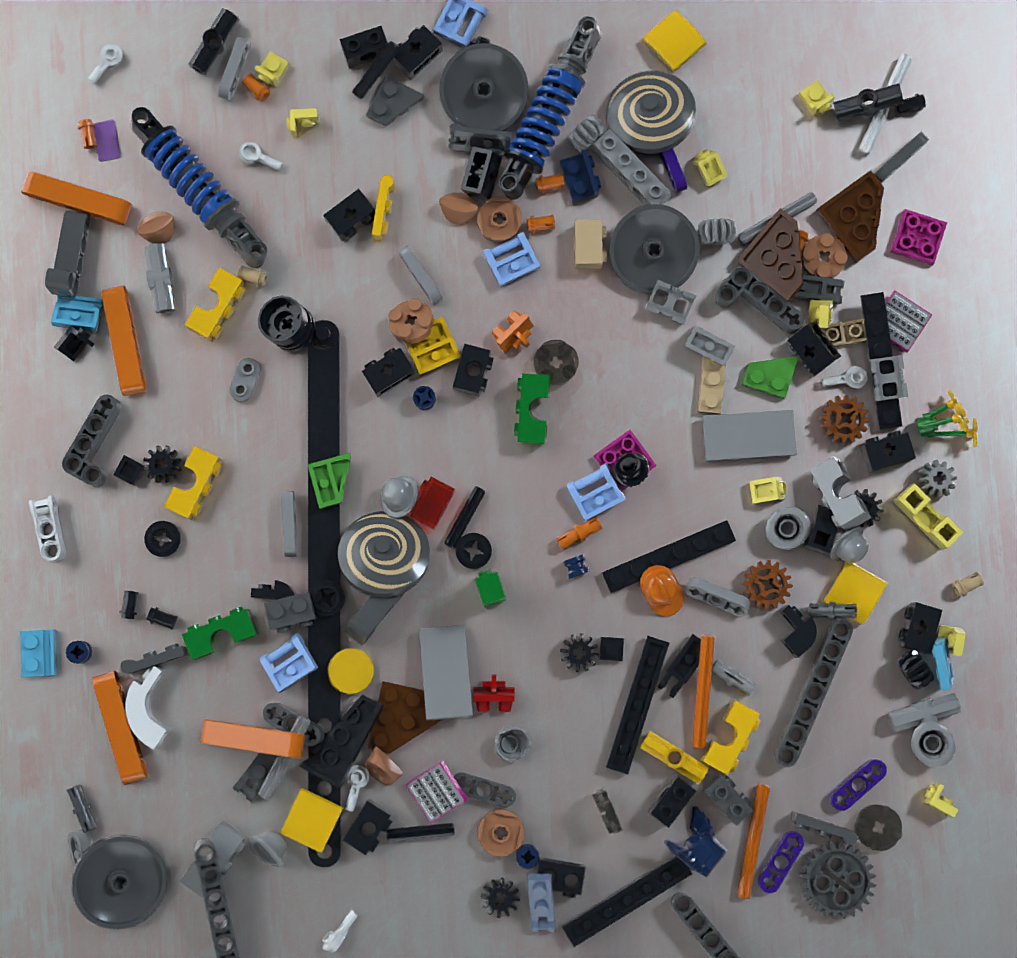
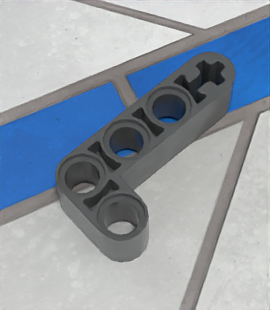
[45,211,90,297]
[715,267,804,334]
[62,394,121,487]
[344,592,406,646]

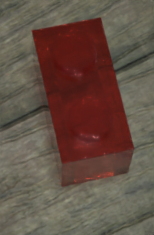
[409,477,456,531]

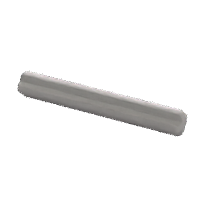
[738,192,818,245]
[259,715,310,800]

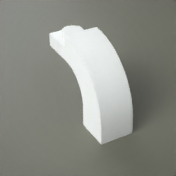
[126,666,171,750]

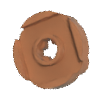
[477,196,522,242]
[802,234,848,278]
[388,298,434,344]
[478,809,524,857]

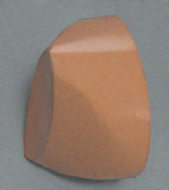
[439,192,478,225]
[137,211,175,244]
[365,746,404,786]

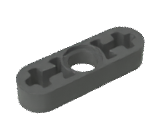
[875,131,929,183]
[263,703,325,746]
[454,772,516,807]

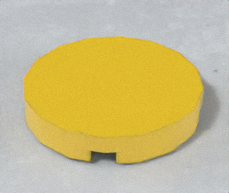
[328,648,374,694]

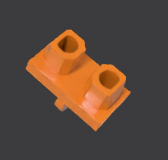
[492,311,534,354]

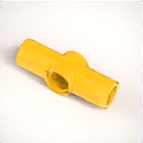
[640,730,709,785]

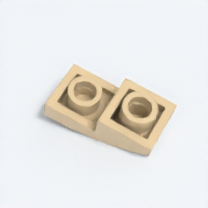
[820,318,866,347]

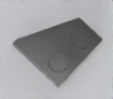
[366,76,424,127]

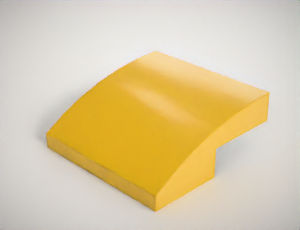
[643,10,707,72]
[405,316,461,375]
[824,562,887,625]
[280,788,343,853]

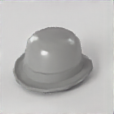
[380,476,418,518]
[765,507,811,550]
[830,527,868,563]
[911,721,955,767]
[249,831,287,867]

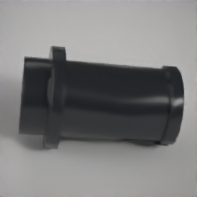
[896,93,926,114]
[119,590,139,620]
[146,607,178,630]

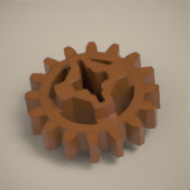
[819,395,870,444]
[742,560,793,610]

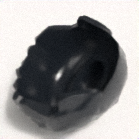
[613,452,649,487]

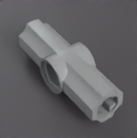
[145,243,176,314]
[888,693,961,732]

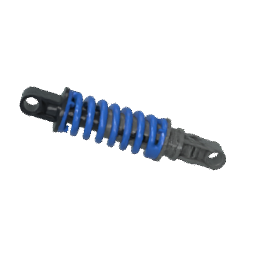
[499,16,602,200]
[131,107,267,268]

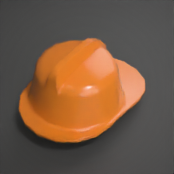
[640,565,684,617]

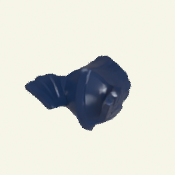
[664,806,728,877]

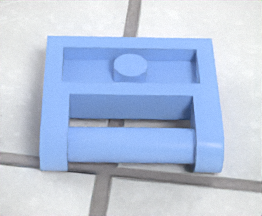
[433,0,488,48]
[483,232,540,287]
[567,463,626,521]
[260,633,318,693]

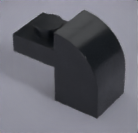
[251,580,297,600]
[779,605,817,658]

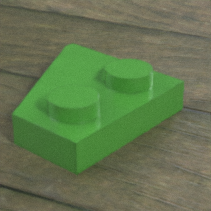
[742,357,798,399]
[308,453,351,509]

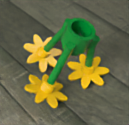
[917,390,978,448]

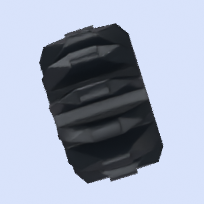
[143,445,182,484]
[854,489,884,528]
[560,633,599,672]
[897,649,934,690]
[481,877,520,918]

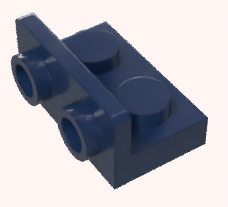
[559,149,602,204]

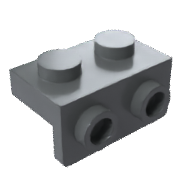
[264,592,318,633]
[706,774,753,826]

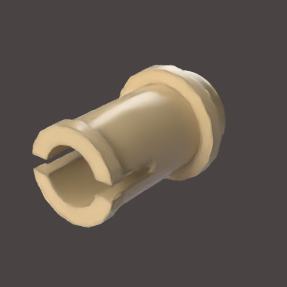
[237,266,268,287]
[952,572,984,597]

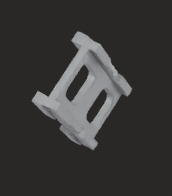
[646,280,697,324]
[870,355,908,401]

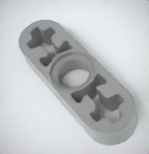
[218,37,250,100]
[398,246,443,305]
[282,491,297,557]
[685,577,751,616]

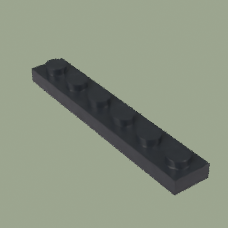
[860,292,902,429]
[602,520,736,594]
[606,636,669,775]
[562,856,692,947]

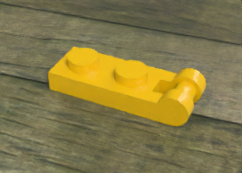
[372,175,395,241]

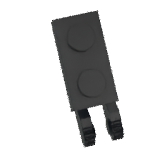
[657,634,701,698]

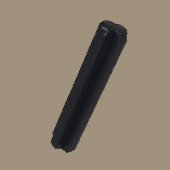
[352,41,400,99]
[444,486,485,549]
[386,823,455,842]

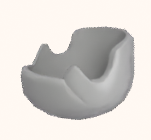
[494,726,531,761]

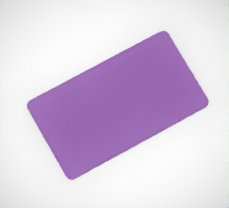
[94,120,121,161]

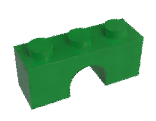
[514,373,551,444]
[475,569,506,608]
[182,606,259,660]

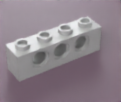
[592,129,671,205]

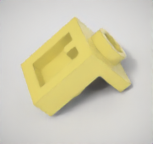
[254,51,290,87]
[798,80,835,116]
[286,108,319,137]
[691,149,728,186]
[809,300,833,328]
[749,477,787,504]
[937,625,966,656]
[924,783,959,818]

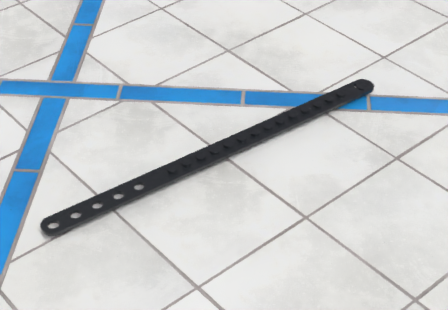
[308,320,341,867]

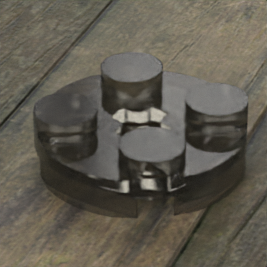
[534,340,579,385]
[592,787,623,834]
[854,804,902,851]

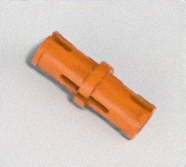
[556,516,603,551]

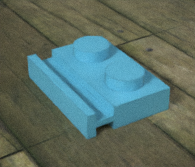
[51,295,103,332]
[20,629,57,677]
[932,636,954,691]

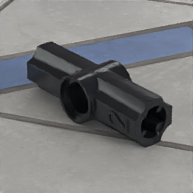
[188,8,239,76]
[833,83,904,122]

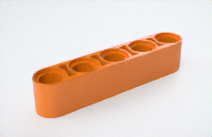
[21,171,132,226]
[102,285,147,396]
[92,670,148,785]
[200,720,305,758]

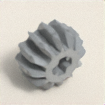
[569,114,607,152]
[697,218,736,245]
[917,460,957,499]

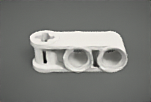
[29,495,66,562]

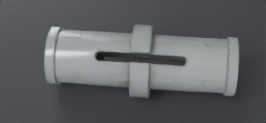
[712,659,756,696]

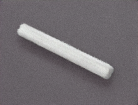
[859,54,912,155]

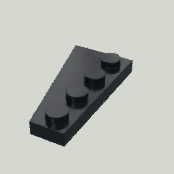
[299,694,384,788]

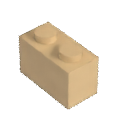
[574,219,607,269]

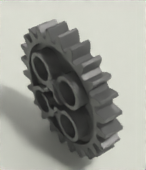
[800,842,876,919]

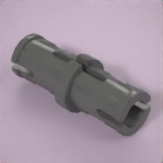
[809,602,857,620]
[66,784,97,833]

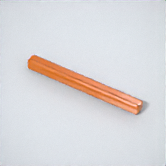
[692,635,715,748]
[737,784,770,899]

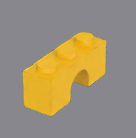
[185,267,246,342]
[164,446,223,520]
[701,700,761,775]

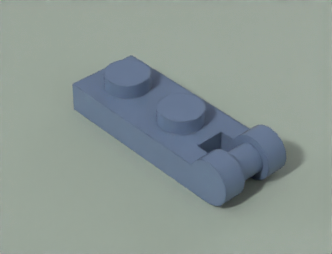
[527,874,556,932]

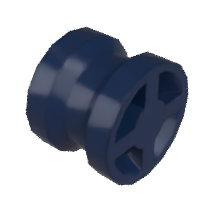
[413,386,436,411]
[563,554,590,579]
[66,641,93,664]
[516,844,539,869]

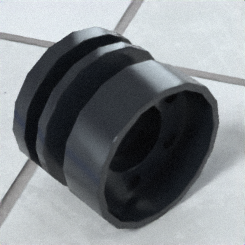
[258,295,316,352]

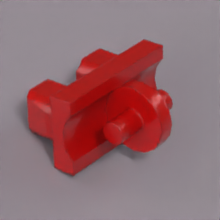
[473,675,515,712]

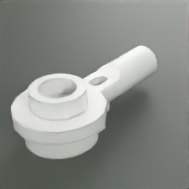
[88,44,123,84]
[239,142,283,171]
[822,366,867,389]
[345,765,370,811]
[322,910,358,953]

